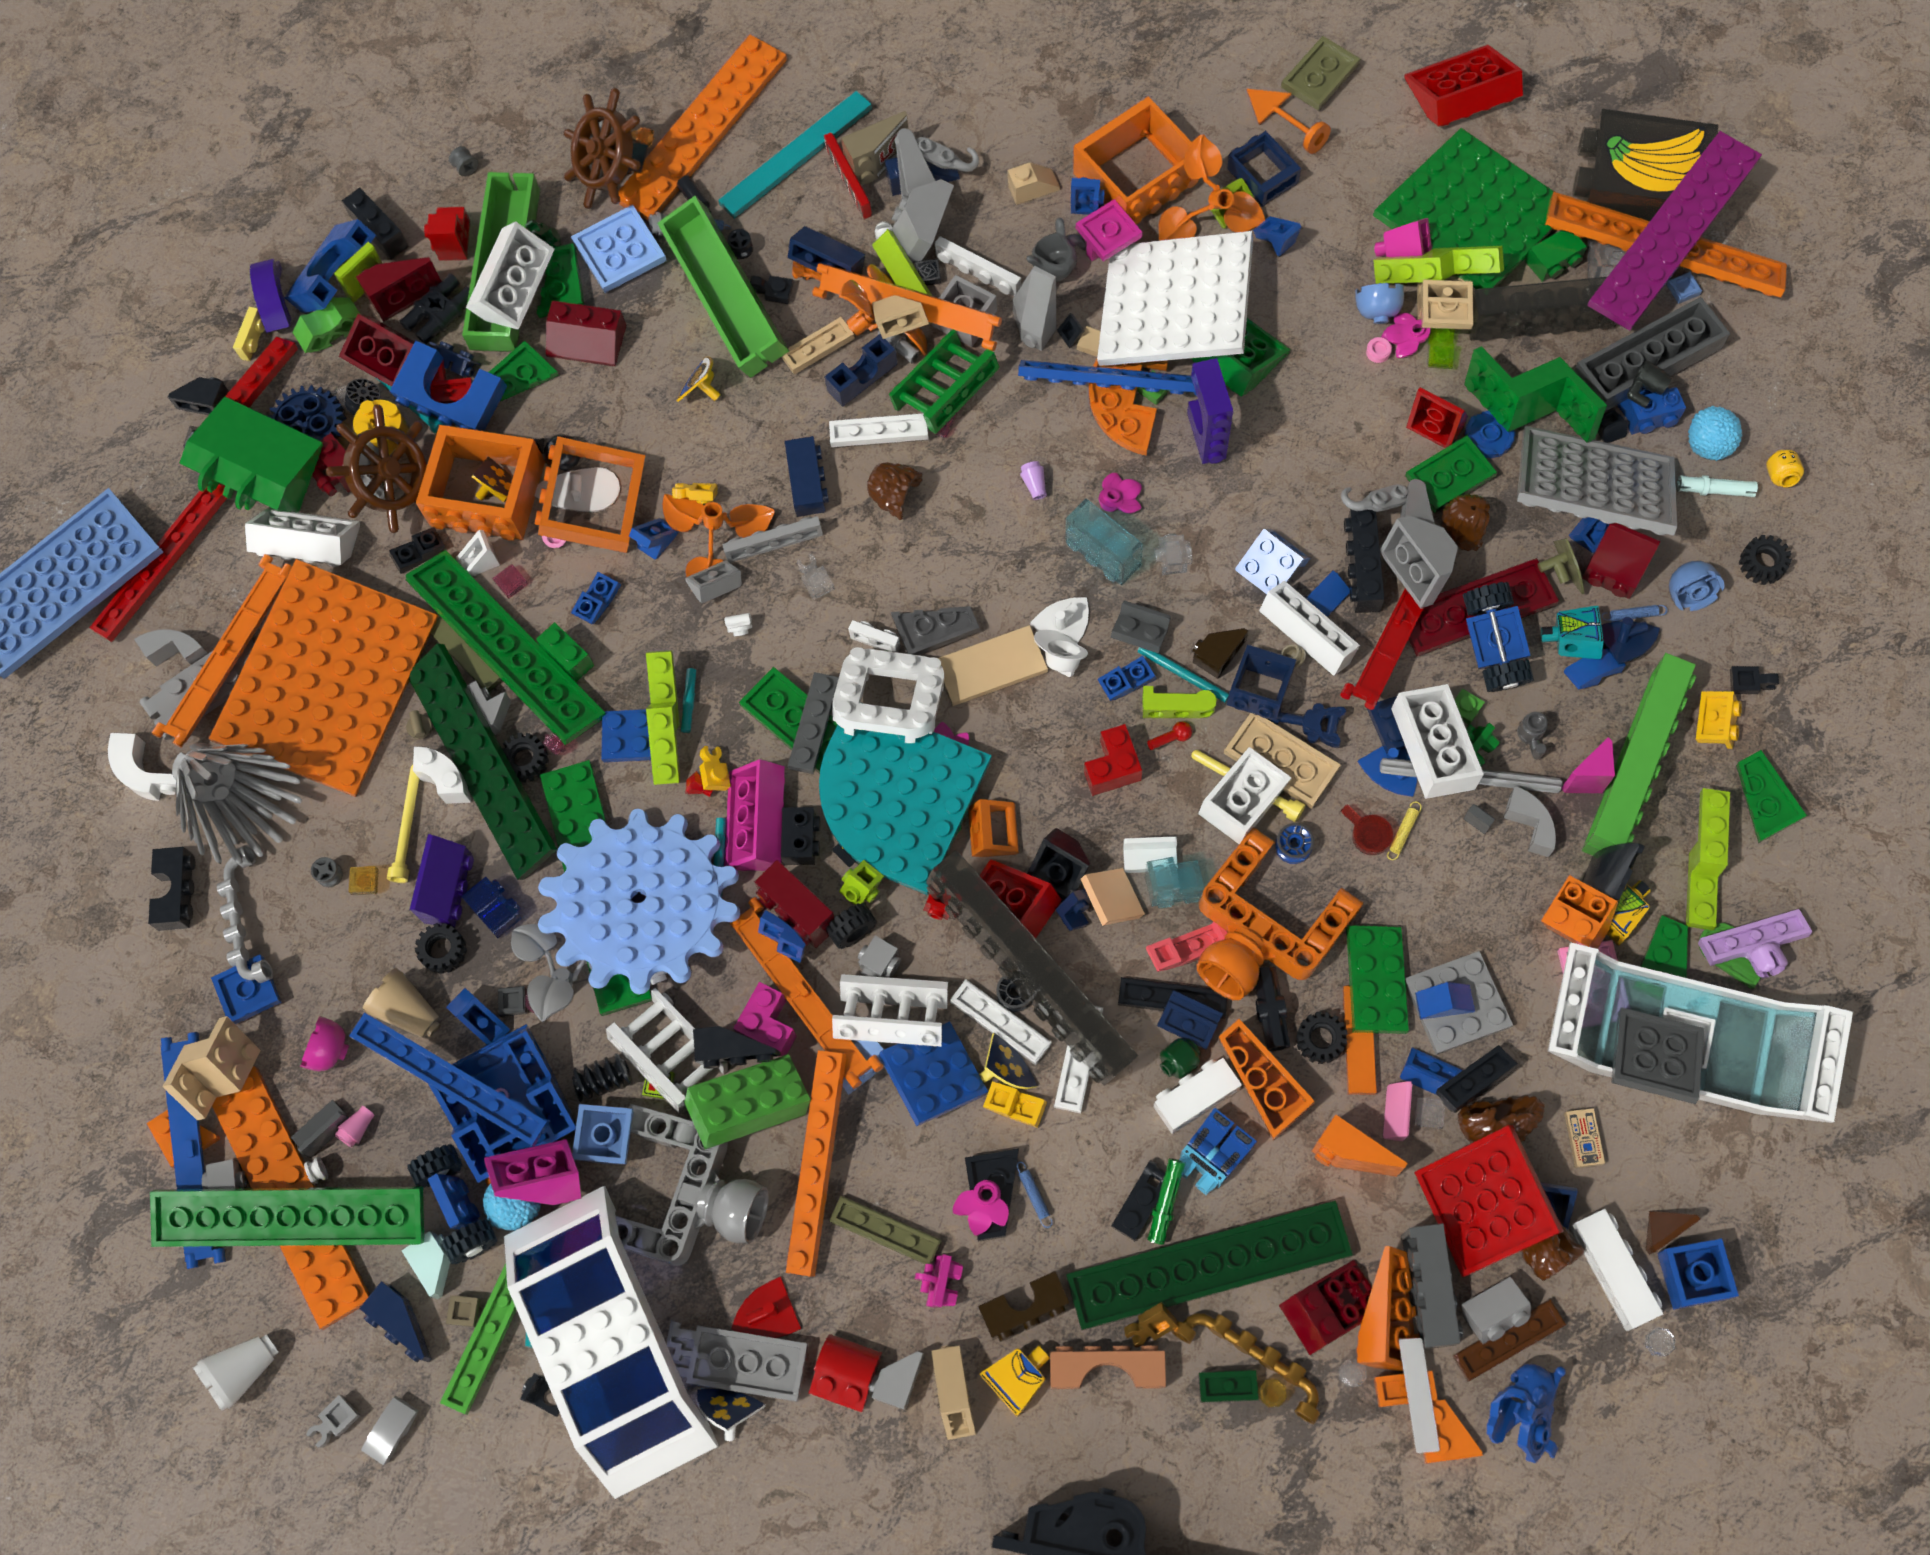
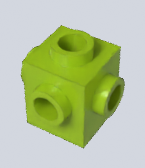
[839,860,884,905]

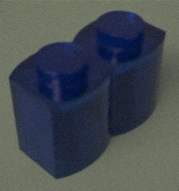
[461,877,522,939]

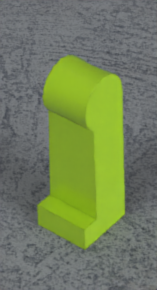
[1142,686,1217,718]

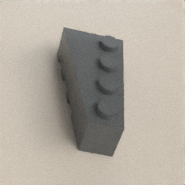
[1401,1224,1463,1349]

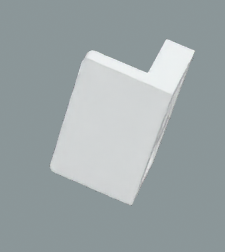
[1123,837,1177,873]

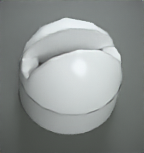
[875,222,893,239]

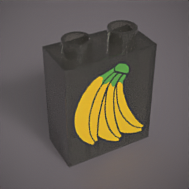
[1572,109,1719,221]

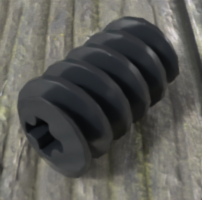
[572,1053,633,1102]

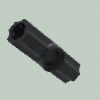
[1255,966,1290,1052]

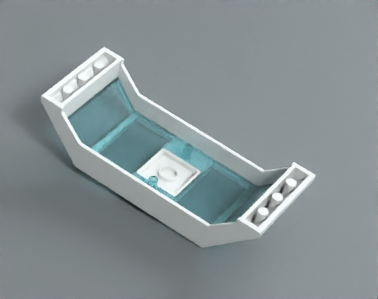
[1548,943,1853,1123]

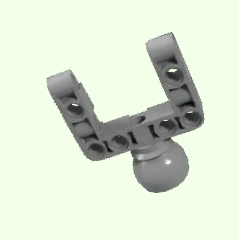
[582,1104,769,1266]

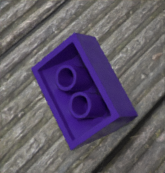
[409,834,474,928]

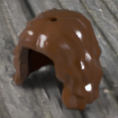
[867,462,923,520]
[1441,494,1490,551]
[1521,1223,1584,1281]

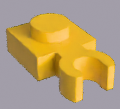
[672,483,718,504]
[699,746,731,791]

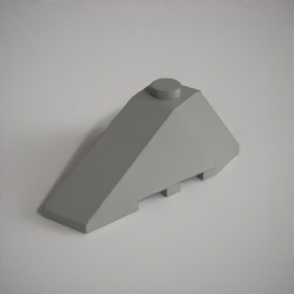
[1013,266,1056,351]

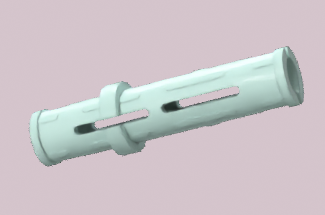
[1677,475,1758,497]

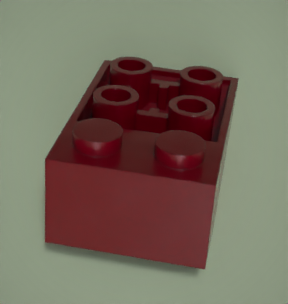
[1279,1260,1372,1355]

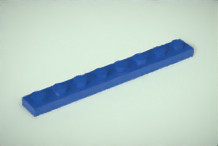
[1018,360,1197,396]
[349,1013,549,1147]

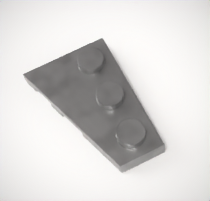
[891,606,980,655]

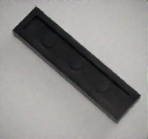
[1118,977,1227,1019]

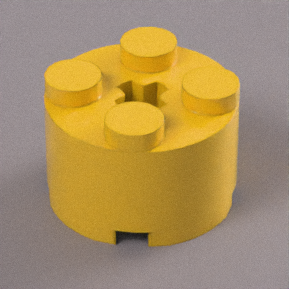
[353,400,409,456]

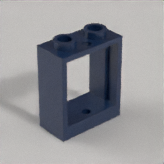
[1227,131,1301,206]
[1227,644,1296,721]

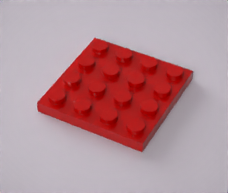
[1414,1125,1564,1277]

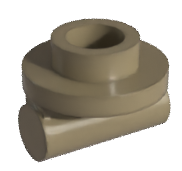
[406,710,432,739]

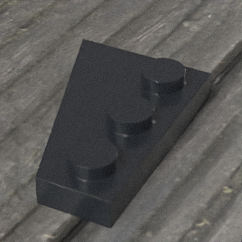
[965,1149,1019,1242]

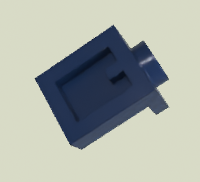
[1056,889,1090,931]

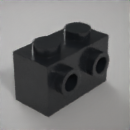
[781,807,821,865]

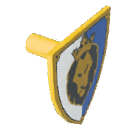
[676,356,720,402]

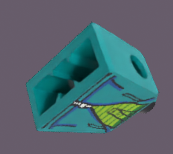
[1541,606,1604,659]

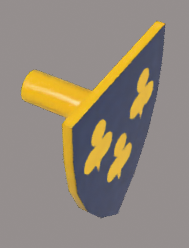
[472,457,513,502]

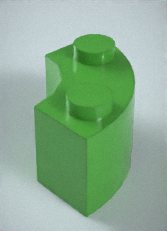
[293,297,360,353]

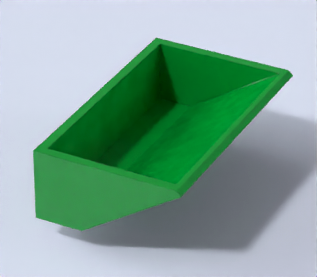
[179,397,323,513]

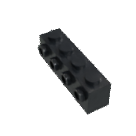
[1344,509,1384,613]

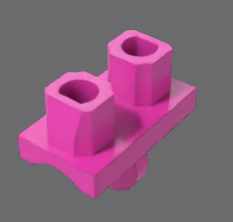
[914,1255,963,1308]

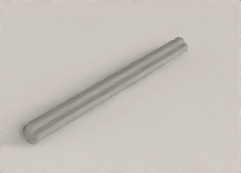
[1380,758,1562,793]

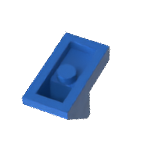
[1253,216,1301,257]
[629,518,679,559]

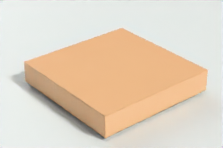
[1081,868,1145,926]

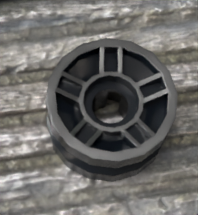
[996,971,1034,1013]

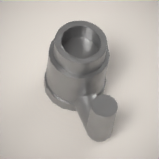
[1517,712,1547,760]

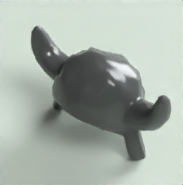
[1026,218,1087,282]

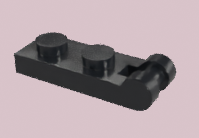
[1111,1159,1166,1242]

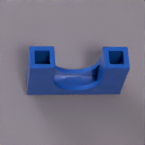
[284,219,376,313]
[390,341,507,431]

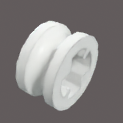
[304,1157,328,1185]

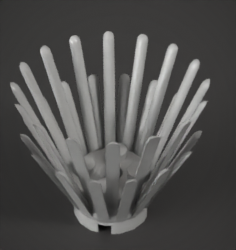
[172,743,302,864]

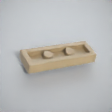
[781,317,855,375]

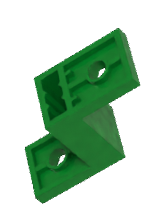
[1464,346,1607,443]

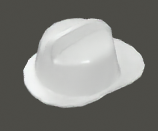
[1034,630,1088,677]

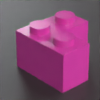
[733,982,797,1057]

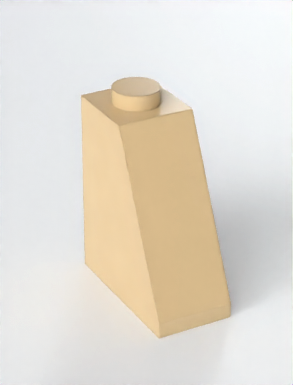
[932,1346,976,1440]

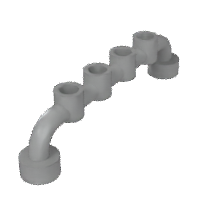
[217,845,273,983]

